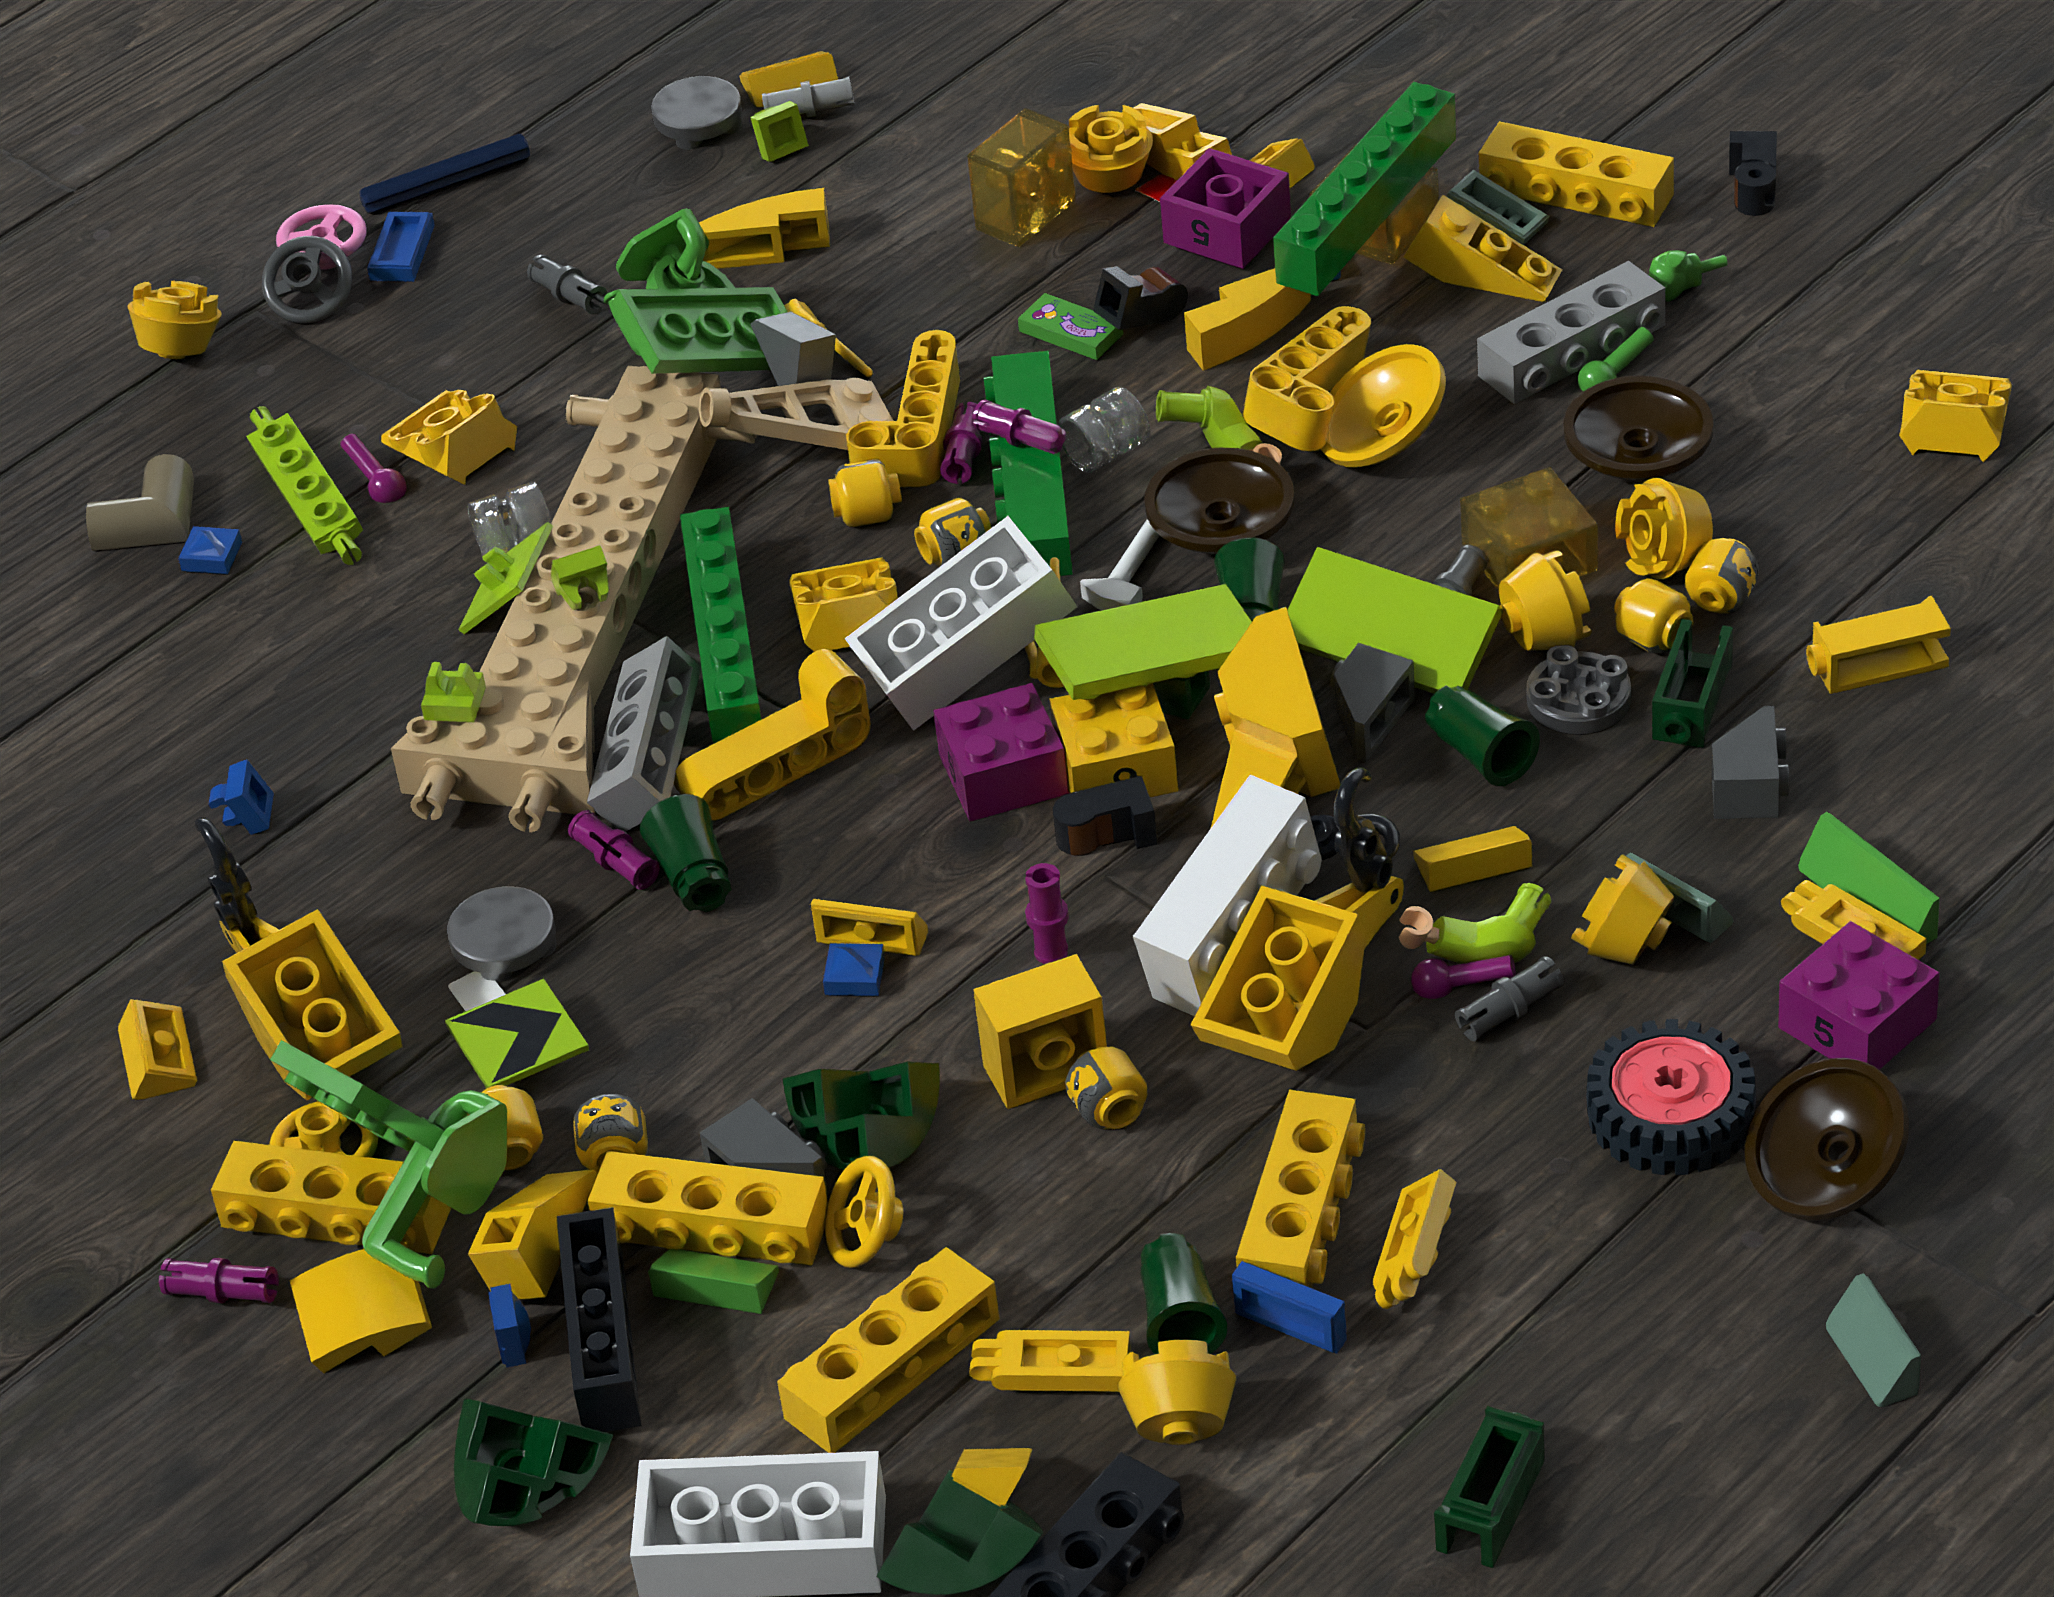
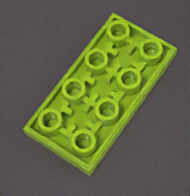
[1287,547,1503,694]
[1034,584,1252,700]

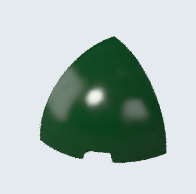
[783,1061,940,1170]
[454,1398,613,1526]
[876,1469,1043,1595]

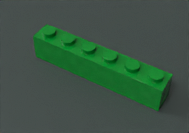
[1273,82,1456,296]
[984,350,1073,576]
[680,507,762,744]

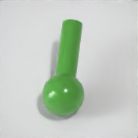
[1578,327,1654,392]

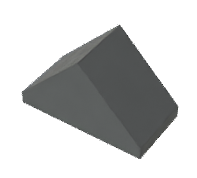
[750,311,836,386]

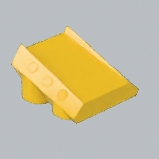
[1899,370,2012,462]
[381,390,517,485]
[789,557,898,652]

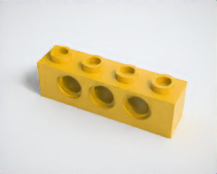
[1478,121,1674,227]
[1236,1090,1365,1288]
[211,1141,451,1254]
[588,1151,828,1265]
[777,1247,1000,1453]

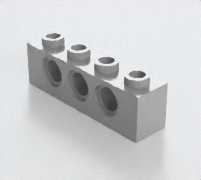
[1477,261,1665,404]
[587,636,701,832]

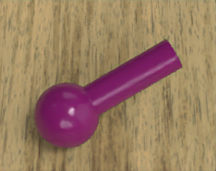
[340,434,407,503]
[1411,955,1516,999]

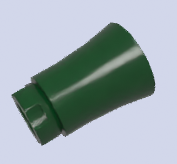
[1214,538,1285,621]
[1425,685,1540,786]
[640,794,732,912]
[1140,1233,1228,1354]

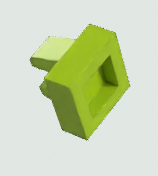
[750,101,809,162]
[551,545,609,610]
[421,662,486,722]

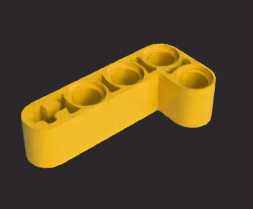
[1243,306,1371,451]
[846,330,960,487]
[673,649,871,820]

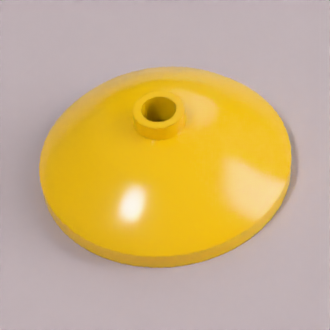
[1321,344,1446,467]

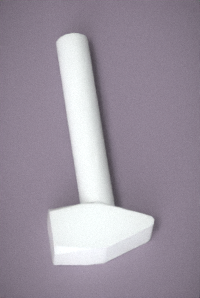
[1080,519,1160,611]

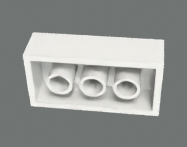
[845,516,1078,730]
[1133,775,1322,1016]
[630,1451,886,1597]

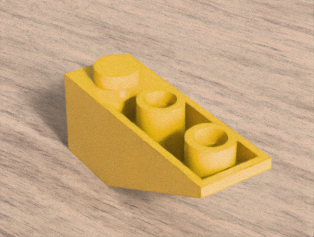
[1403,195,1562,302]
[468,1169,598,1299]

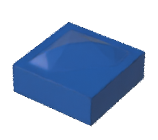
[178,526,242,574]
[823,943,885,996]
[488,1283,531,1368]

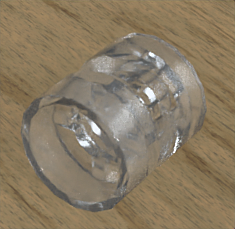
[1058,386,1150,473]
[467,481,552,556]

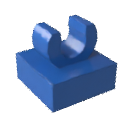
[208,759,274,835]

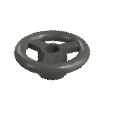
[262,236,352,324]

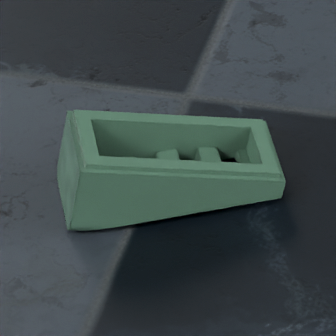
[1447,170,1550,245]

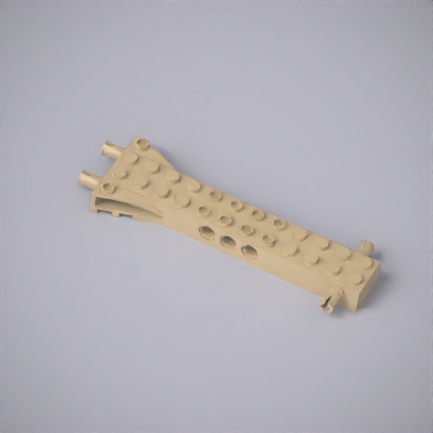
[391,366,757,832]

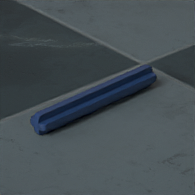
[359,134,530,214]

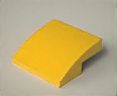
[290,1241,432,1374]

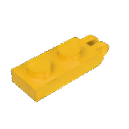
[1781,880,1926,960]
[1373,1169,1457,1309]
[969,1330,1131,1392]

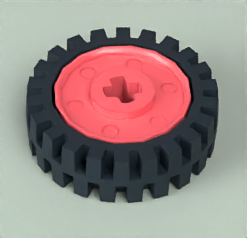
[1586,1019,1756,1175]

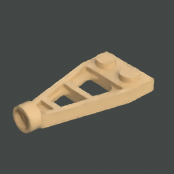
[699,378,893,450]

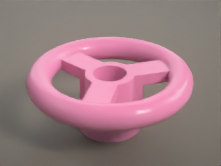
[276,204,367,270]

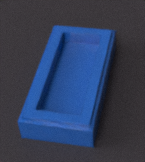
[367,212,435,282]
[1232,1261,1347,1353]

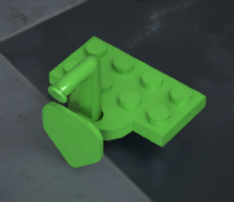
[604,208,788,374]
[270,1040,507,1289]

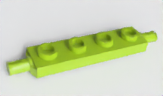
[246,406,363,565]

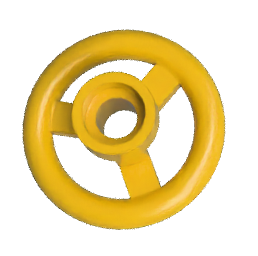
[269,1101,379,1158]
[825,1156,903,1268]

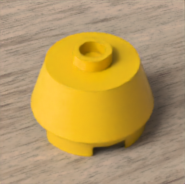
[1061,105,1153,193]
[128,281,222,359]
[1615,478,1713,579]
[1499,550,1592,651]
[1571,854,1674,965]
[1118,1340,1236,1445]

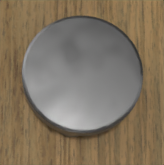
[651,76,742,150]
[1526,645,1631,734]
[447,886,557,983]

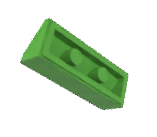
[1798,812,1939,944]

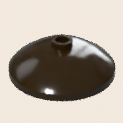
[1564,376,1713,480]
[1144,448,1294,554]
[1745,1058,1909,1220]

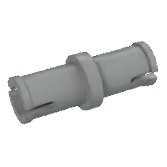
[762,76,855,118]

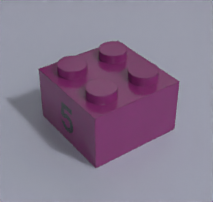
[1160,148,1291,269]
[933,683,1069,822]
[1778,921,1939,1070]

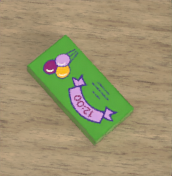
[1018,293,1123,360]

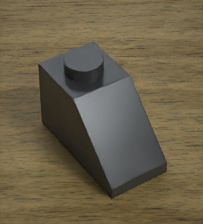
[1331,643,1415,762]

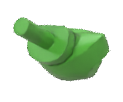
[1649,250,1728,301]

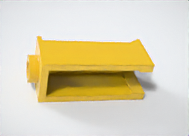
[1806,596,1951,694]

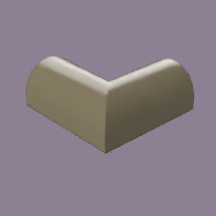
[86,454,194,551]

